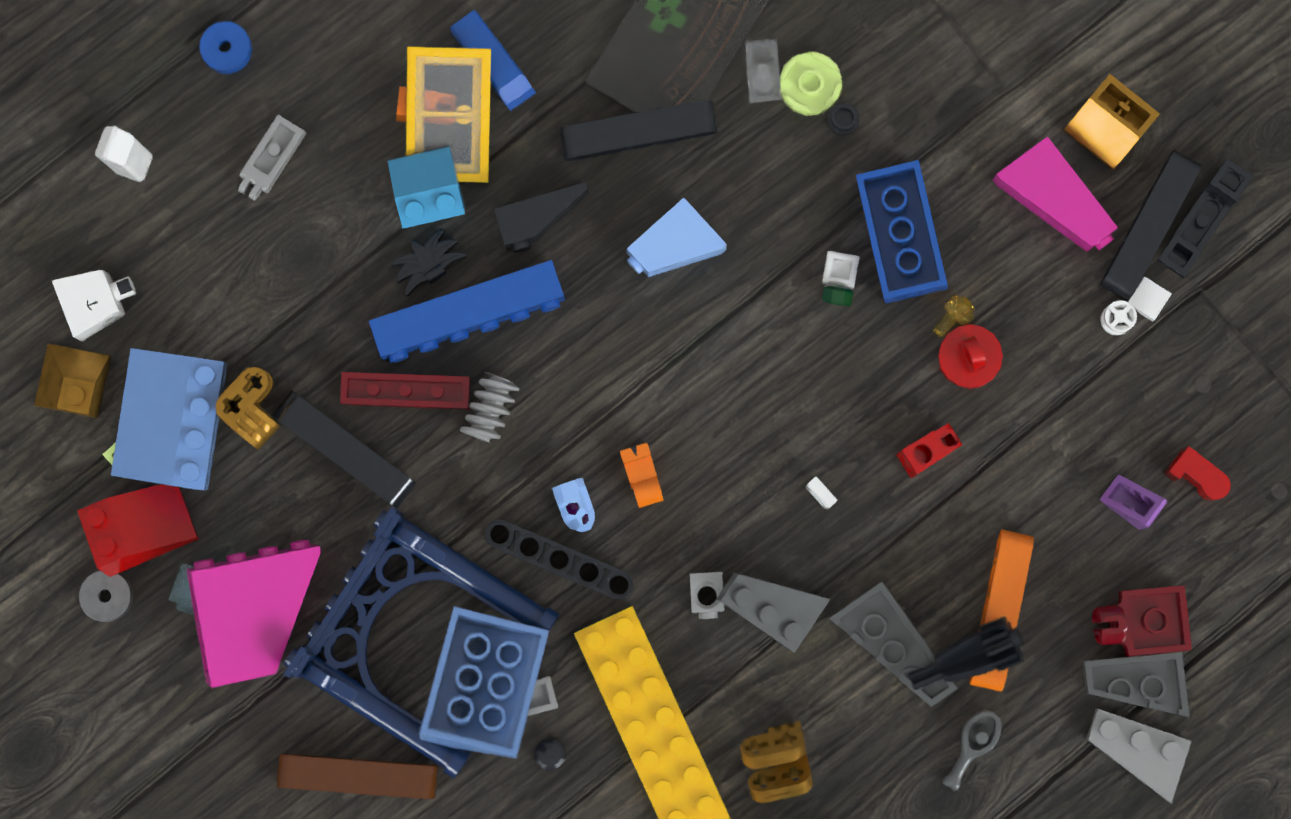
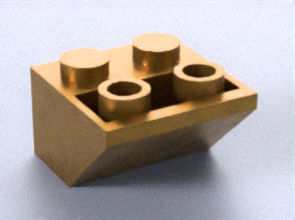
[1063,74,1160,170]

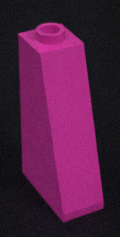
[992,136,1118,252]

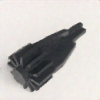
[908,616,1024,690]

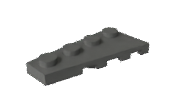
[829,581,958,707]

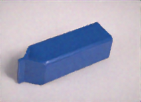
[450,10,536,111]

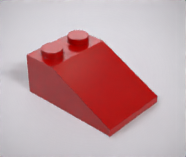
[77,484,199,577]

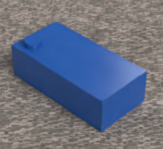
[856,160,948,304]

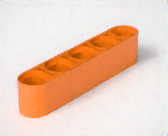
[969,529,1034,692]

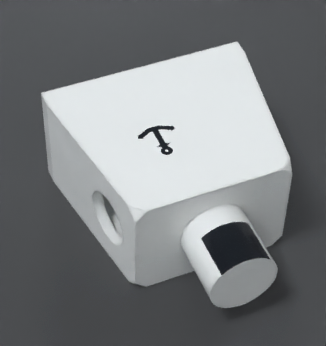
[52,270,136,341]

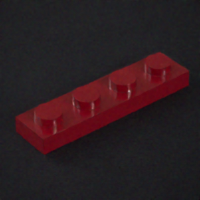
[340,372,471,410]

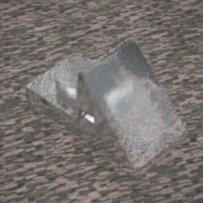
[744,38,781,103]

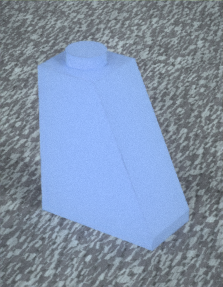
[627,198,727,277]

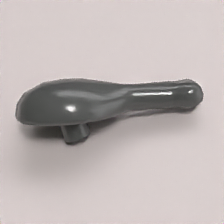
[942,709,1002,791]

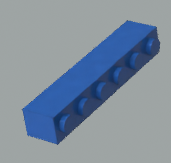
[369,260,565,363]

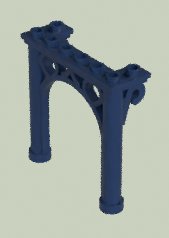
[284,507,560,779]

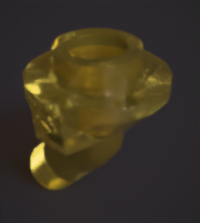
[933,295,974,337]

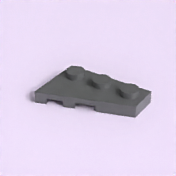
[716,572,830,653]
[1082,652,1190,717]

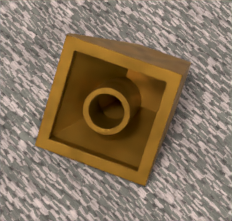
[34,344,111,418]

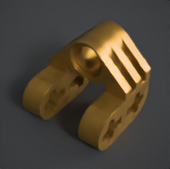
[215,367,280,450]
[740,721,813,803]

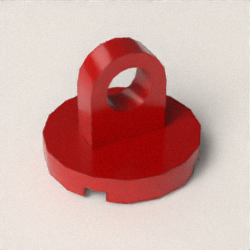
[938,324,1003,389]

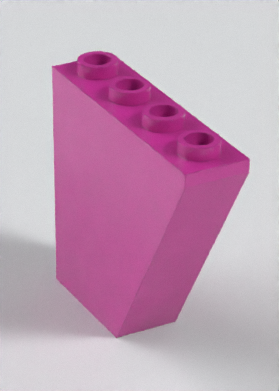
[186,539,321,688]

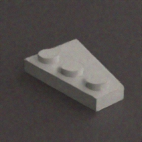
[1086,709,1191,803]

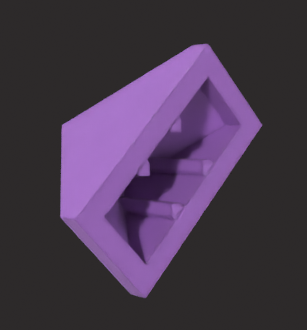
[1100,474,1167,530]

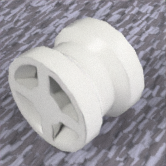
[1100,300,1137,335]

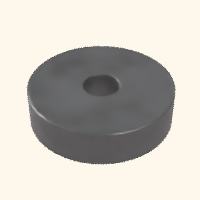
[79,571,133,622]

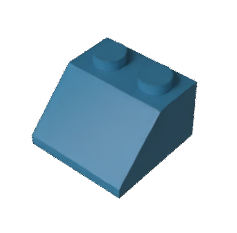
[388,146,465,229]

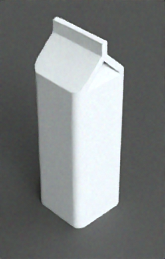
[95,126,153,182]

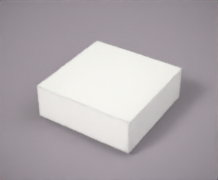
[822,251,859,289]
[1127,277,1171,322]
[806,477,838,510]

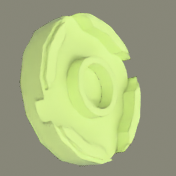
[779,52,842,115]

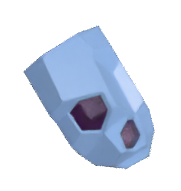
[552,478,595,532]

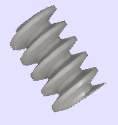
[460,372,520,443]

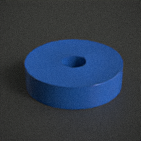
[200,21,252,74]

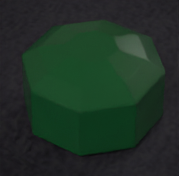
[822,284,854,307]

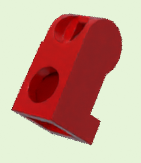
[896,423,963,479]
[1163,446,1231,501]

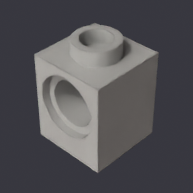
[690,572,725,619]

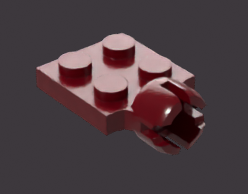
[1092,585,1192,656]

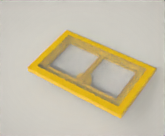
[406,46,491,183]

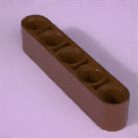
[276,754,438,799]

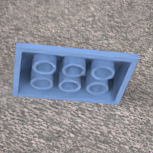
[111,348,228,490]
[420,607,549,758]

